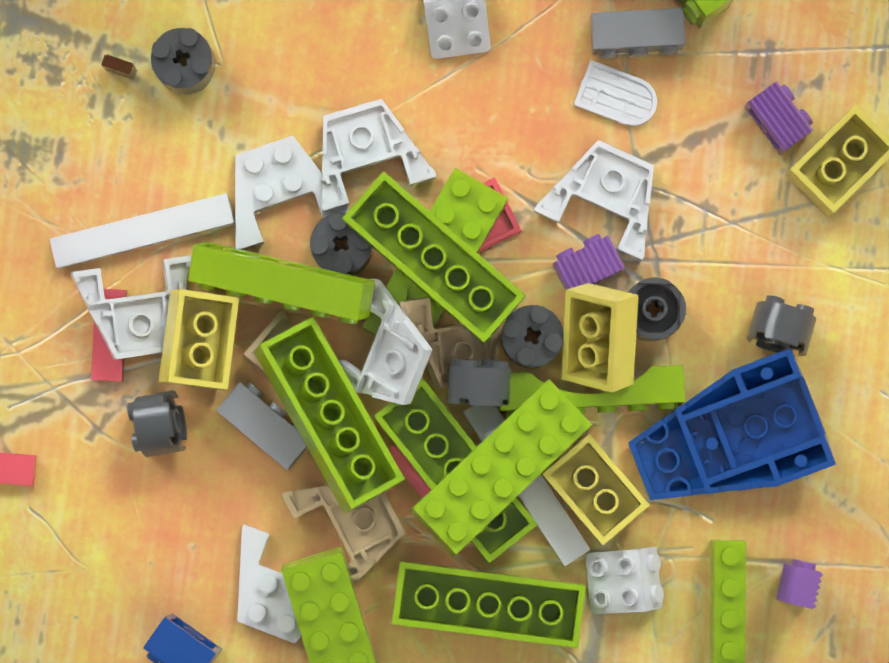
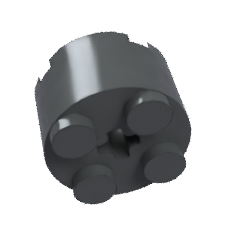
[151,28,216,95]
[310,212,373,275]
[628,277,686,342]
[747,295,816,356]
[501,305,564,369]
[447,358,511,406]
[127,390,187,458]

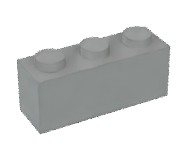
[590,8,685,59]
[216,382,307,470]

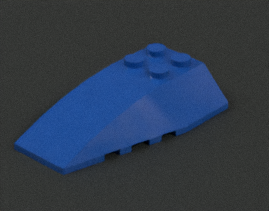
[628,348,836,500]

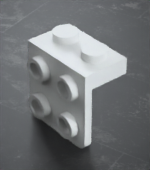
[423,0,491,59]
[586,547,664,614]

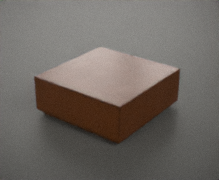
[101,54,138,80]

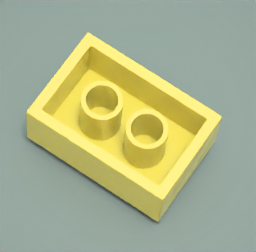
[785,105,889,217]
[561,283,638,393]
[159,289,239,390]
[541,434,650,545]

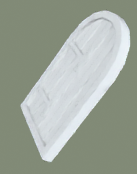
[573,60,657,126]

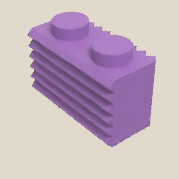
[744,81,813,155]
[552,234,625,291]
[776,559,823,609]

